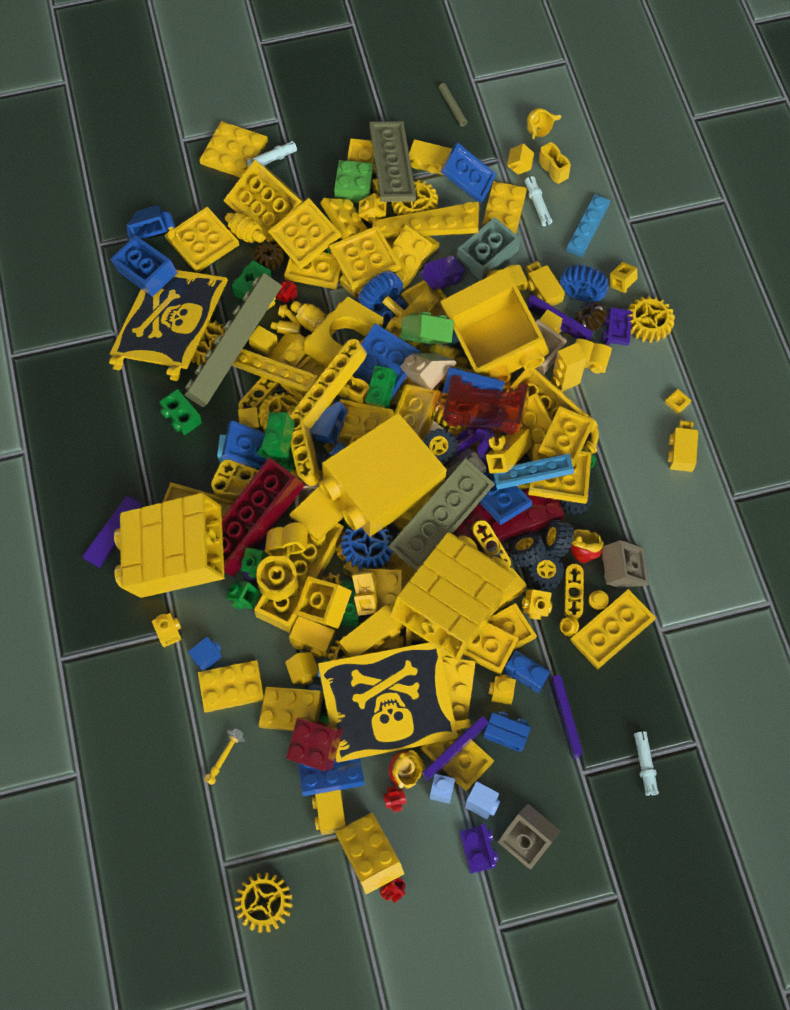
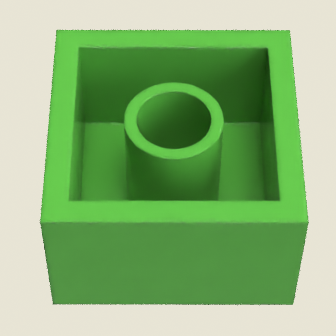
[334,160,374,203]
[400,312,454,345]

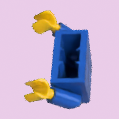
[127,205,180,243]

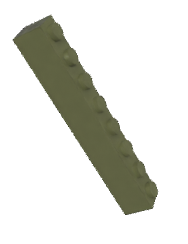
[184,273,282,407]

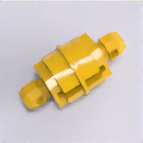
[225,212,266,243]
[290,301,335,336]
[419,344,469,369]

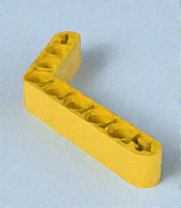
[289,339,367,486]

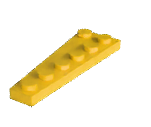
[372,202,479,238]

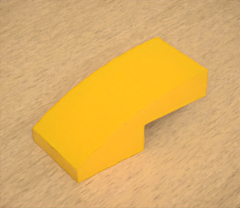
[352,571,378,616]

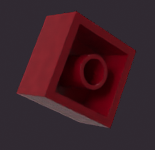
[286,716,343,771]

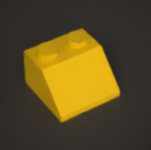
[267,333,308,368]

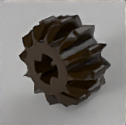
[254,241,284,271]
[575,301,608,331]

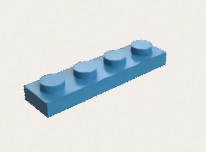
[566,194,611,257]
[494,453,574,490]

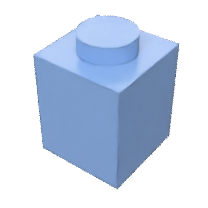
[430,774,455,804]

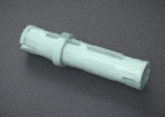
[247,141,297,166]
[524,176,552,226]
[634,731,659,796]

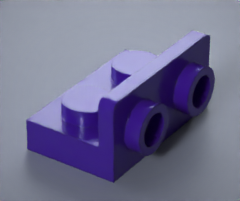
[602,307,632,346]
[476,428,497,470]
[460,824,499,874]

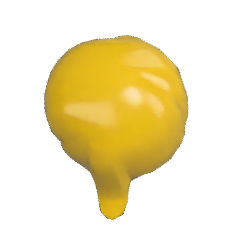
[527,108,561,139]

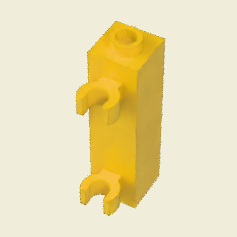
[486,419,532,473]

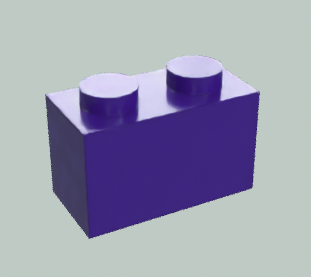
[421,255,466,291]

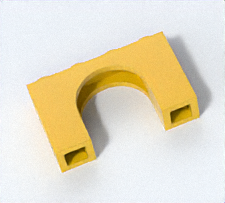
[304,296,384,367]

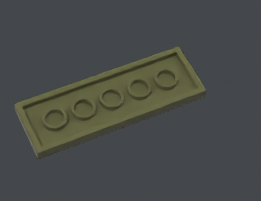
[369,121,416,202]
[388,458,495,572]

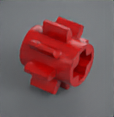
[276,280,298,303]
[383,785,407,813]
[380,877,406,903]

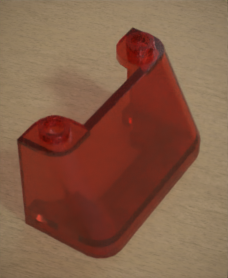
[443,375,529,434]

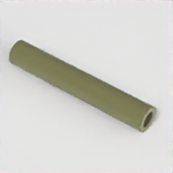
[438,83,468,126]

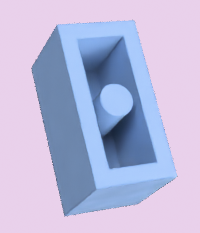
[465,781,500,819]

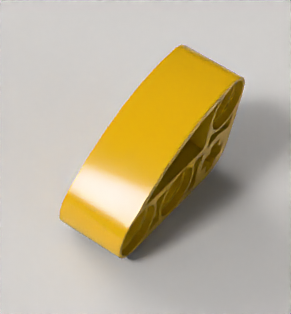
[211,460,259,501]

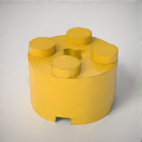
[256,555,298,602]

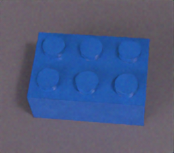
[110,235,177,297]

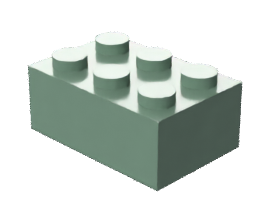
[457,217,521,281]

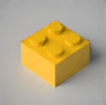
[295,576,352,629]

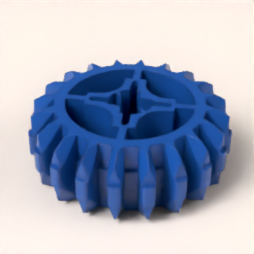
[560,264,609,303]
[357,271,403,311]
[341,527,393,571]

